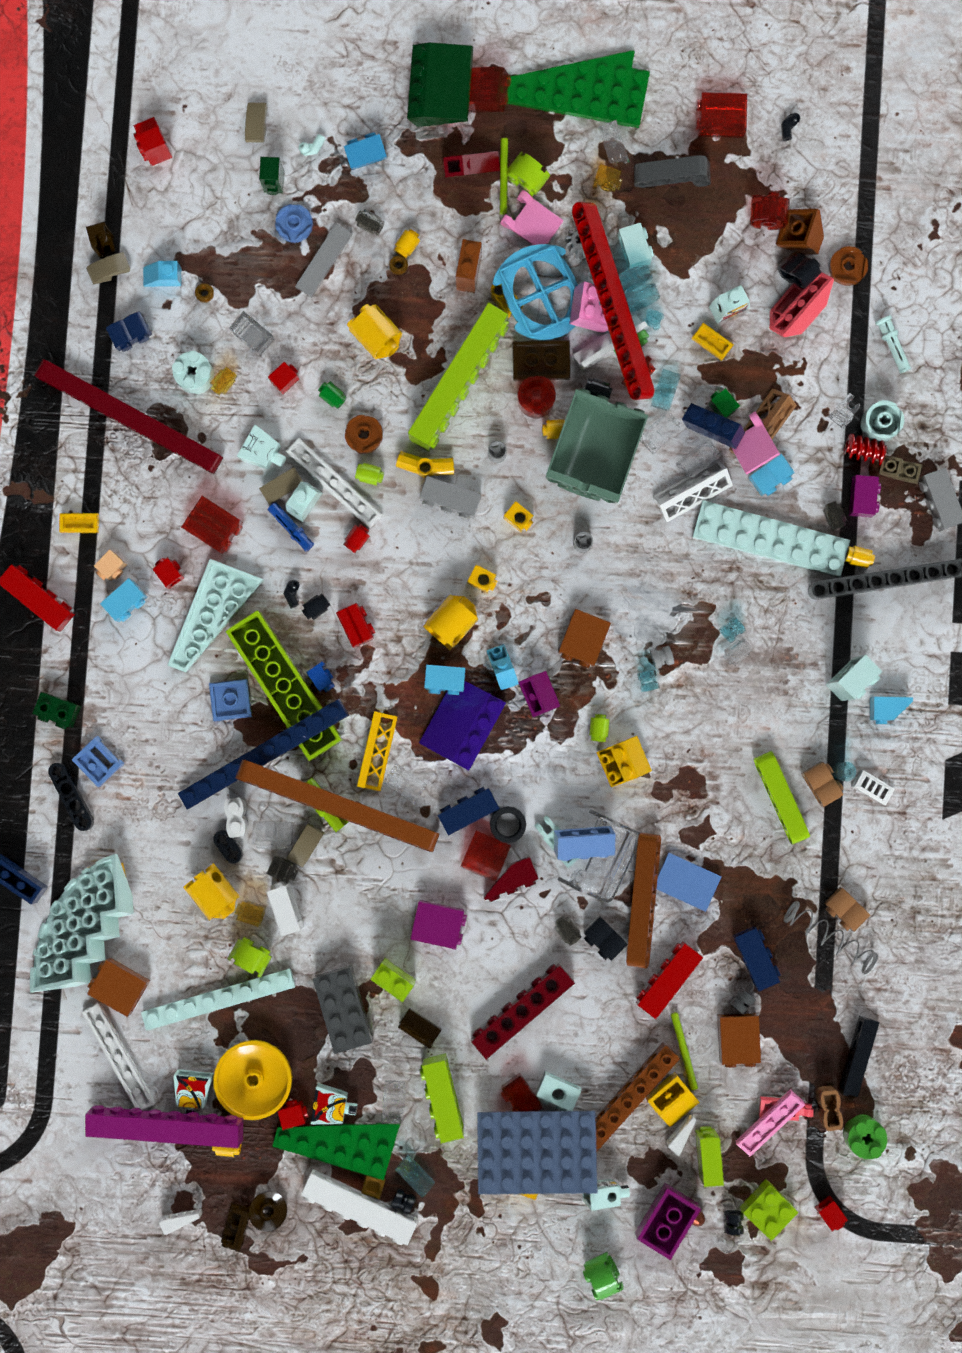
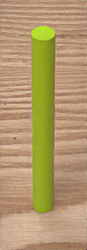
[500,138,508,215]
[670,1012,698,1090]

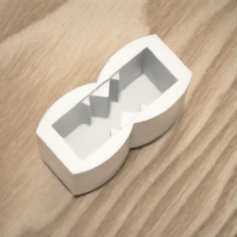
[224,797,249,838]

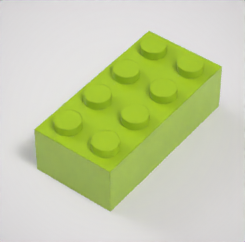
[420,1053,464,1144]

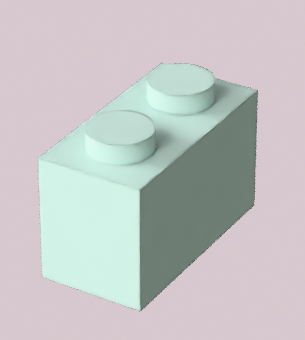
[617,222,654,270]

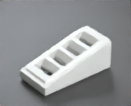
[851,770,895,806]
[666,1113,696,1156]
[158,1209,203,1235]

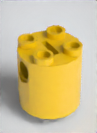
[347,304,403,359]
[423,594,479,650]
[183,863,240,921]

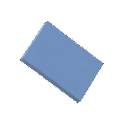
[657,852,721,912]

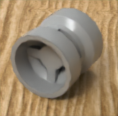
[488,441,507,463]
[573,532,593,553]
[650,646,674,669]

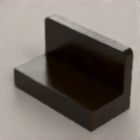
[398,1008,442,1049]

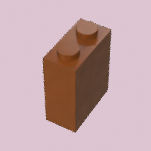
[456,239,482,293]
[558,609,611,668]
[87,958,151,1017]
[717,1013,761,1068]

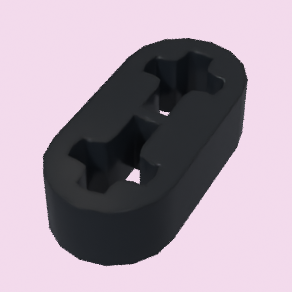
[213,830,243,863]

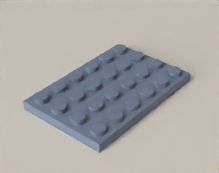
[477,1111,598,1194]

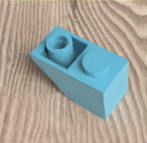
[486,644,519,690]

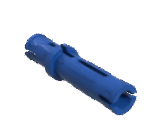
[267,502,314,552]

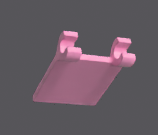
[500,189,564,245]
[732,412,780,475]

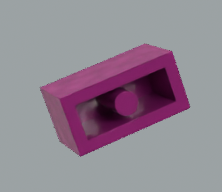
[849,475,881,518]
[518,671,560,717]

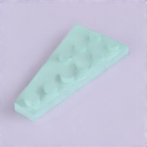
[168,559,264,673]

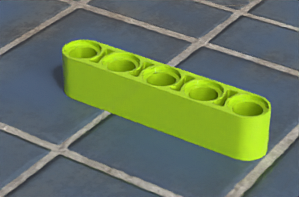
[753,751,810,845]

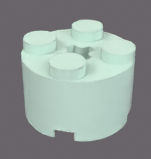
[172,351,214,394]
[861,400,904,443]

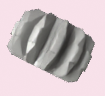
[565,226,586,259]

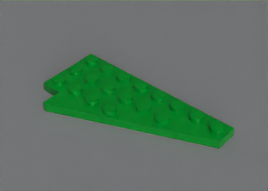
[492,50,650,128]

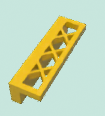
[357,711,398,791]

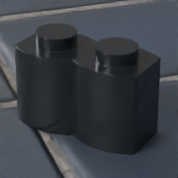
[777,252,822,288]
[584,916,628,961]

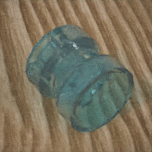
[719,616,746,643]
[637,670,660,693]

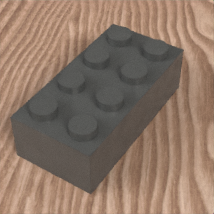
[313,965,373,1054]

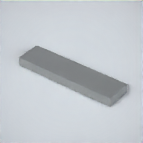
[295,224,352,298]

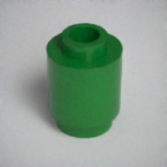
[318,381,347,409]

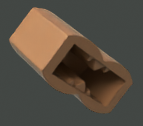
[801,762,844,807]
[824,887,871,932]
[816,1086,843,1131]

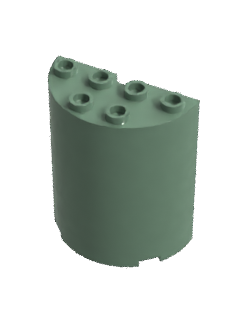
[545,388,649,503]

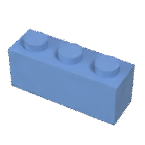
[554,826,616,861]

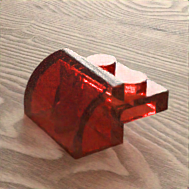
[460,830,511,882]

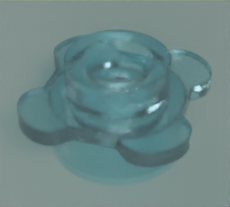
[643,309,664,330]

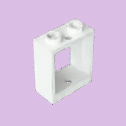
[267,881,304,937]

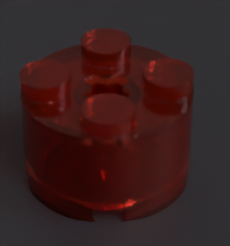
[750,192,790,230]
[517,376,556,419]

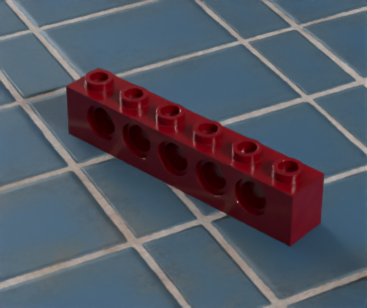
[471,963,575,1060]

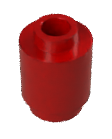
[343,524,370,553]

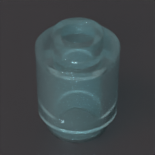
[833,762,856,781]

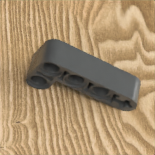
[634,155,711,188]

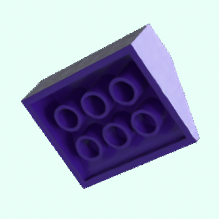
[419,681,506,771]

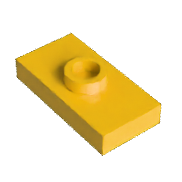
[691,322,734,361]
[59,513,99,533]

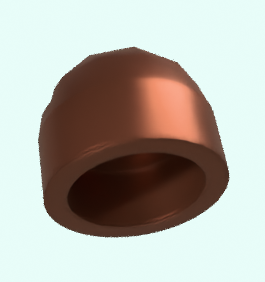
[692,1211,705,1227]

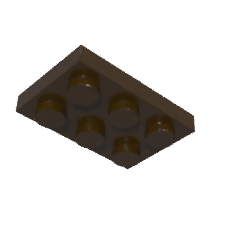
[513,340,571,381]

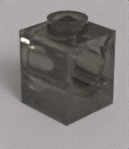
[266,855,298,883]

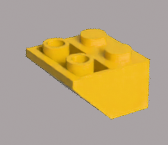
[596,736,652,787]
[646,1072,700,1127]

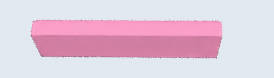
[736,1089,805,1156]

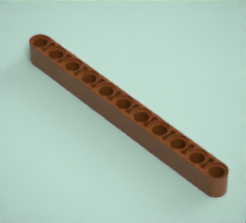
[235,760,440,853]

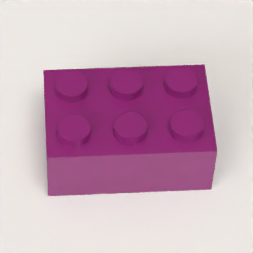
[635,1183,701,1261]

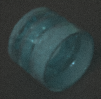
[619,265,660,312]

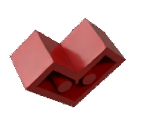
[133,117,172,166]

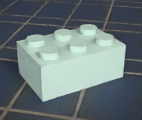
[826,655,883,701]

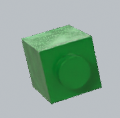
[708,388,740,418]

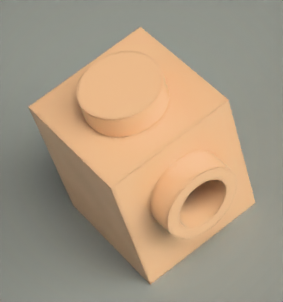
[94,549,127,581]

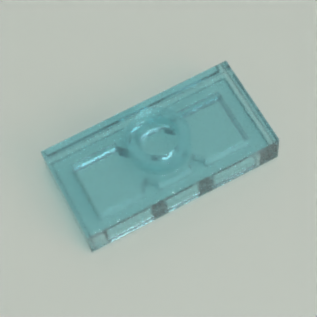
[651,369,681,412]
[395,1154,435,1197]

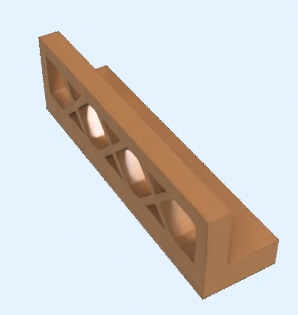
[729,388,797,454]

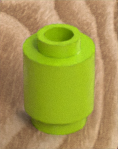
[355,463,384,486]
[589,714,610,742]

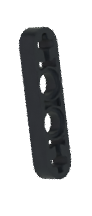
[48,763,94,831]

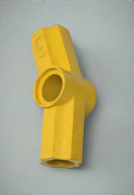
[396,451,454,478]

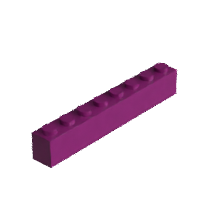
[85,1105,243,1148]

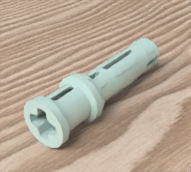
[875,315,911,374]

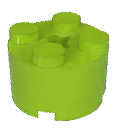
[507,152,550,197]
[227,936,272,978]

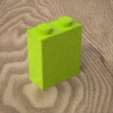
[370,957,416,1002]
[695,1126,724,1187]

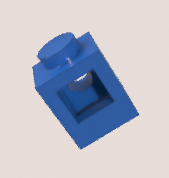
[306,662,335,693]

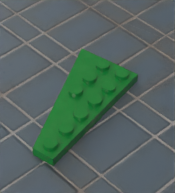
[272,1122,401,1180]

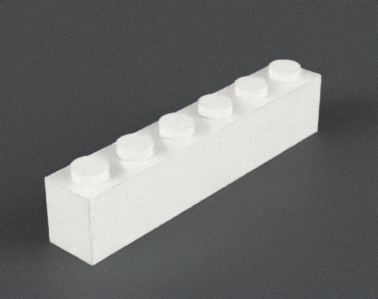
[301,1169,418,1245]

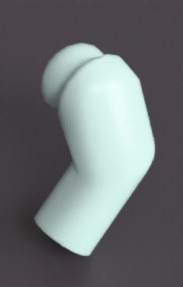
[298,134,326,156]

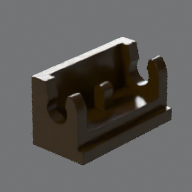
[86,222,115,259]
[221,1203,249,1252]

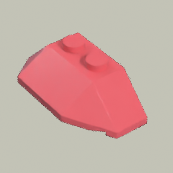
[769,273,834,337]

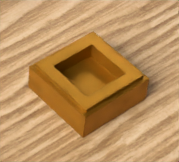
[361,1175,386,1199]

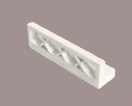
[573,314,648,372]
[653,460,733,522]

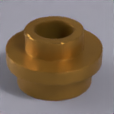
[389,256,408,275]
[195,283,214,303]

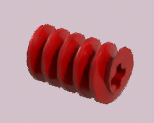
[843,434,887,465]

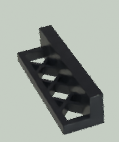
[838,1015,880,1097]

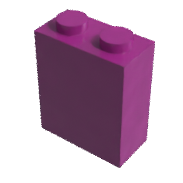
[410,900,467,950]

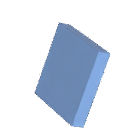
[209,679,252,722]

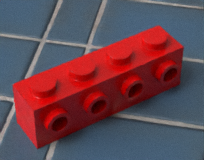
[0,564,75,632]
[636,941,703,1019]

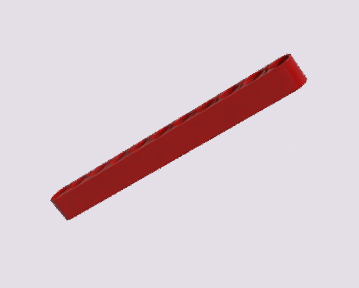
[572,202,654,400]

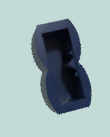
[106,311,153,352]

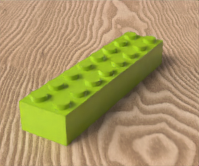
[408,302,509,452]
[225,610,343,761]

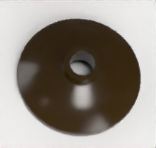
[248,1191,287,1232]

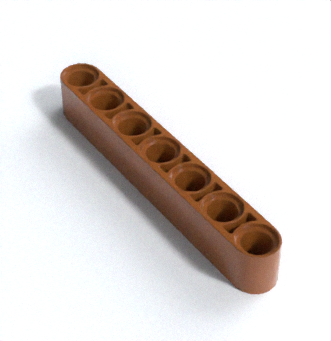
[626,833,661,969]

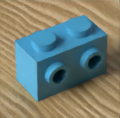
[344,132,388,170]

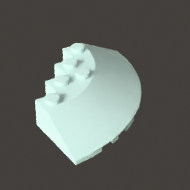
[30,854,134,993]

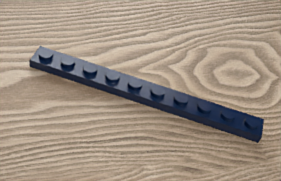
[178,699,350,810]

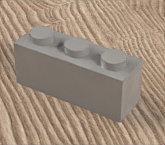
[919,468,962,532]
[419,476,481,520]

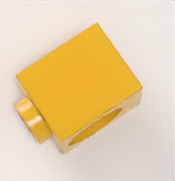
[503,501,534,532]
[467,565,498,594]

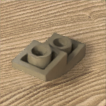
[245,103,268,142]
[86,252,130,285]
[879,455,922,484]
[259,467,303,505]
[286,823,324,868]

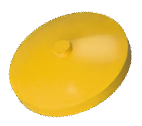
[213,1040,292,1120]

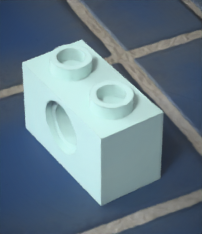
[536,1071,581,1111]

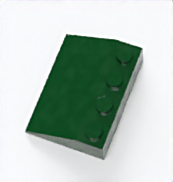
[407,42,473,127]

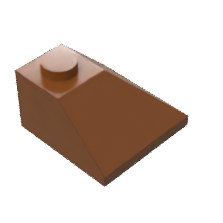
[776,209,824,255]

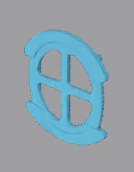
[492,244,578,340]

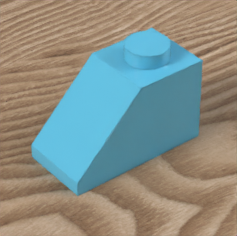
[143,261,182,287]
[870,697,913,724]

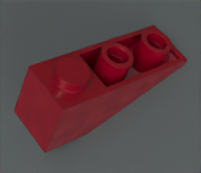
[442,151,500,177]
[484,856,539,902]

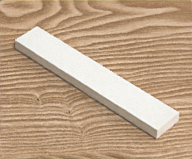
[286,438,382,529]
[82,1001,156,1110]

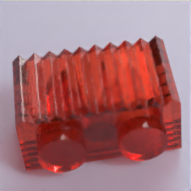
[500,1073,543,1112]

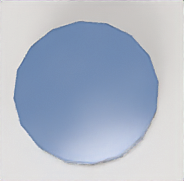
[275,204,313,243]

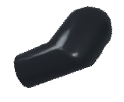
[781,113,800,141]
[283,580,300,609]

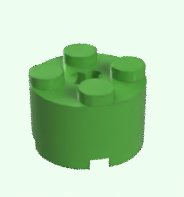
[843,1114,887,1159]
[583,1252,624,1301]

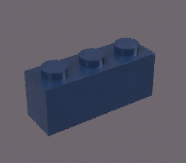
[682,403,745,449]
[438,786,500,836]
[0,854,48,905]
[732,926,781,991]

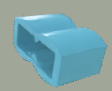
[749,454,795,496]

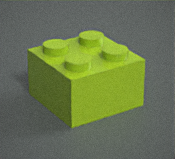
[740,1179,799,1241]

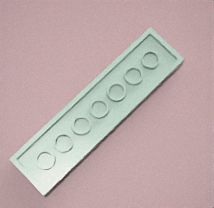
[692,500,850,577]

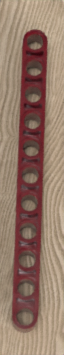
[34,359,223,474]

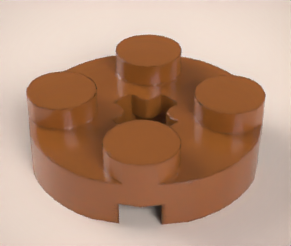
[829,246,868,286]
[345,415,383,454]

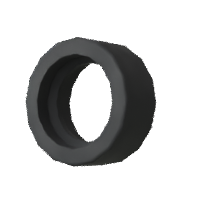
[490,806,526,843]

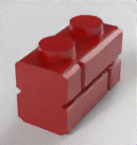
[336,603,376,648]

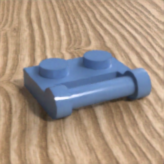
[72,736,124,787]

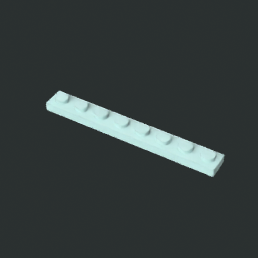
[141,968,296,1031]

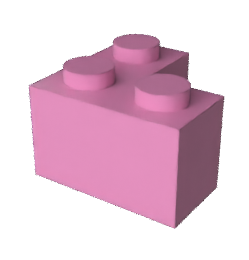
[569,281,609,333]

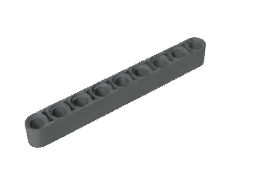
[808,559,962,600]

